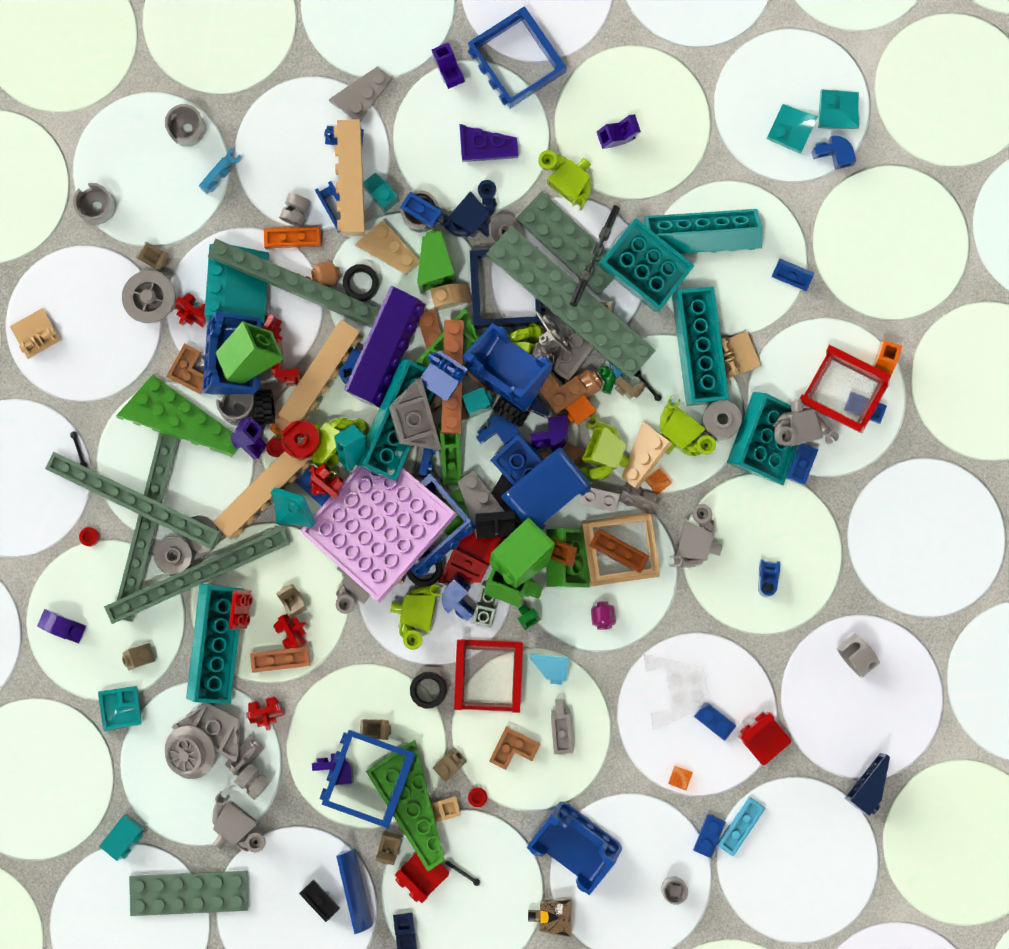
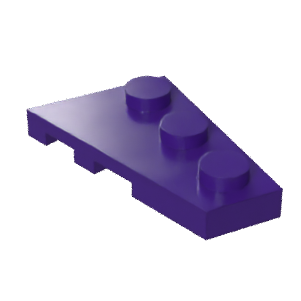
[459,124,518,162]

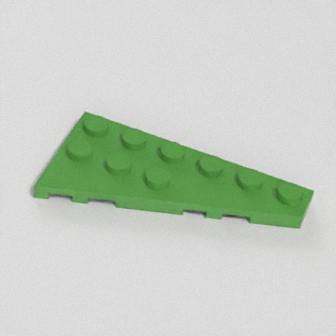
[116,375,239,457]
[366,739,445,871]

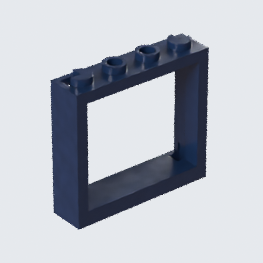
[469,247,545,329]

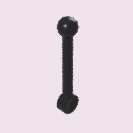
[634,370,662,401]
[70,431,88,468]
[445,860,481,886]

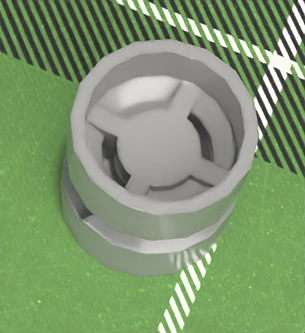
[279,193,311,227]
[234,763,271,800]
[661,876,688,905]

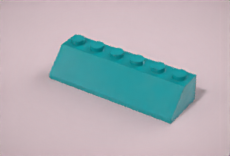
[644,209,763,254]
[672,286,729,406]
[356,360,434,481]
[186,583,244,704]

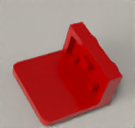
[272,340,303,386]
[457,531,507,565]
[229,590,253,630]
[738,712,791,765]
[395,853,449,903]

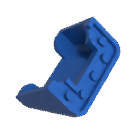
[203,311,264,395]
[463,323,552,412]
[501,447,592,530]
[526,801,622,895]

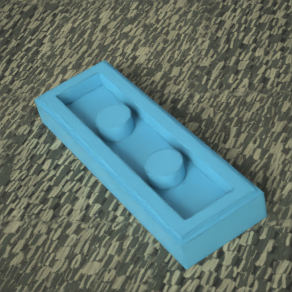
[717,797,765,857]

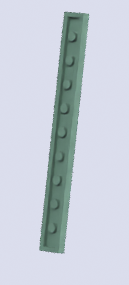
[208,238,380,328]
[117,433,179,622]
[45,452,222,550]
[104,527,290,624]

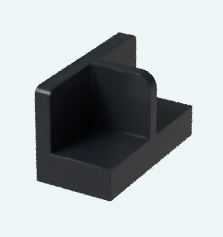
[475,511,515,539]
[299,879,341,922]

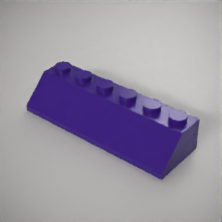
[344,285,426,408]

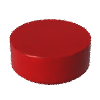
[266,438,285,458]
[79,527,100,547]
[468,787,487,807]

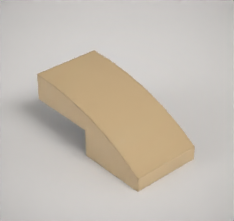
[431,796,461,822]

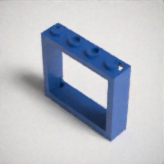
[467,6,566,109]
[410,474,476,578]
[319,730,415,828]

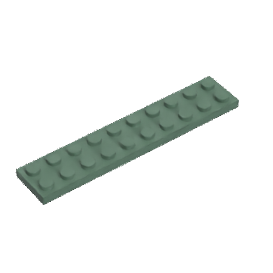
[486,226,656,380]

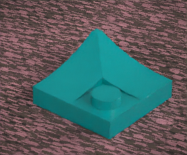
[818,89,859,129]
[766,104,818,154]
[270,487,316,528]
[98,686,142,731]

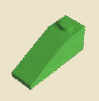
[436,423,462,485]

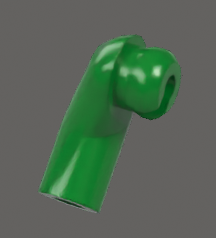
[598,366,616,394]

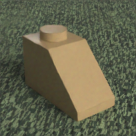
[430,283,472,311]

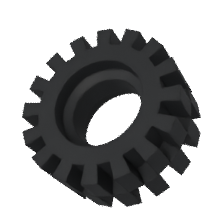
[255,389,275,425]
[492,396,530,427]

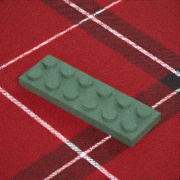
[516,191,614,296]
[129,870,248,916]

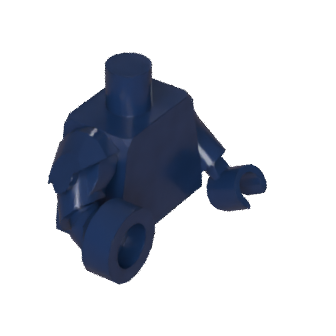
[436,180,497,238]

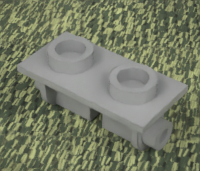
[619,485,661,514]
[578,487,620,513]
[224,735,265,776]

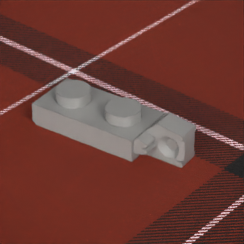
[551,699,573,755]

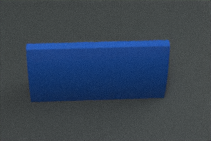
[490,433,544,486]
[336,849,373,934]

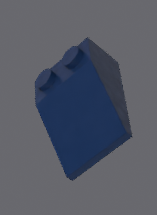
[844,753,890,816]

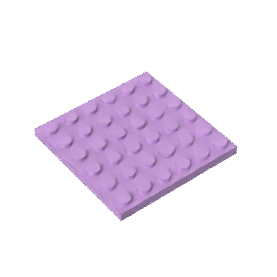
[300,466,457,603]

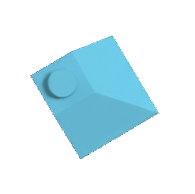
[529,654,569,685]

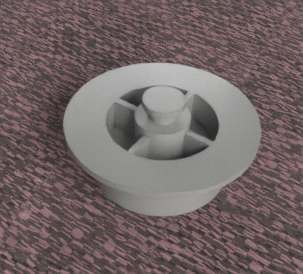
[122,271,175,323]
[164,725,215,779]

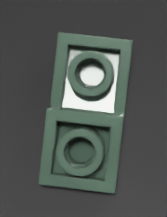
[472,584,498,628]

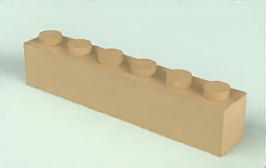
[334,119,365,237]
[278,320,362,423]
[213,443,312,540]

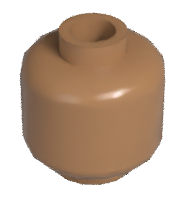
[311,261,341,286]
[577,370,603,398]

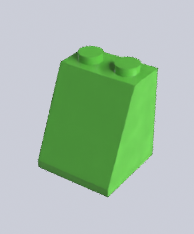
[417,230,456,293]
[216,321,284,385]
[489,518,555,589]

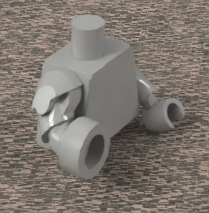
[773,399,839,446]
[669,504,723,568]
[335,566,370,614]
[212,791,266,853]

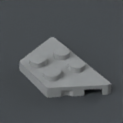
[389,378,441,450]
[172,703,240,763]

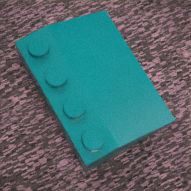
[596,218,694,312]
[204,244,269,325]
[727,392,798,485]

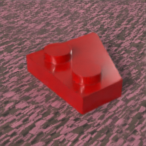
[438,548,489,583]

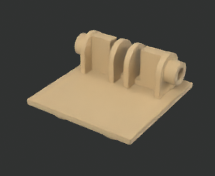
[10,308,61,359]
[721,331,761,379]

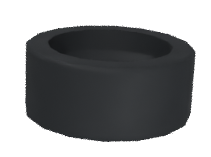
[343,264,379,302]
[407,550,443,586]
[410,672,447,709]

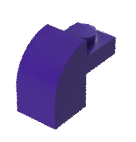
[431,43,465,89]
[596,114,641,149]
[530,415,568,453]
[231,417,266,460]
[37,608,86,644]
[312,753,354,785]

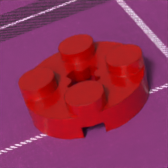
[281,421,321,460]

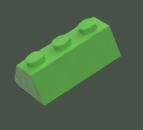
[546,528,590,588]

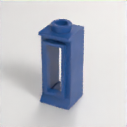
[315,181,341,233]

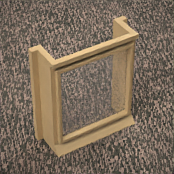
[581,513,660,586]

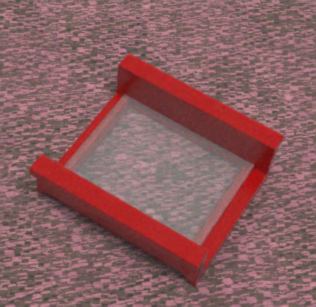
[799,345,892,434]
[454,639,523,713]

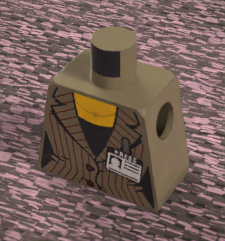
[528,897,572,937]

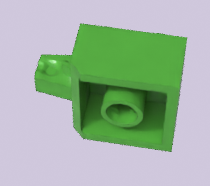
[484,569,543,608]

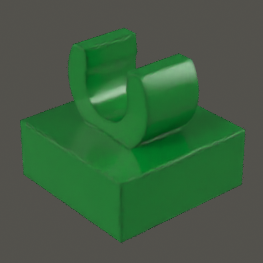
[517,605,541,630]

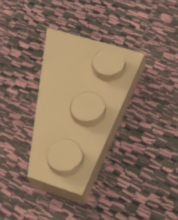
[355,220,420,275]
[622,422,672,489]

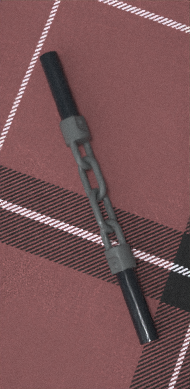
[570,205,620,307]

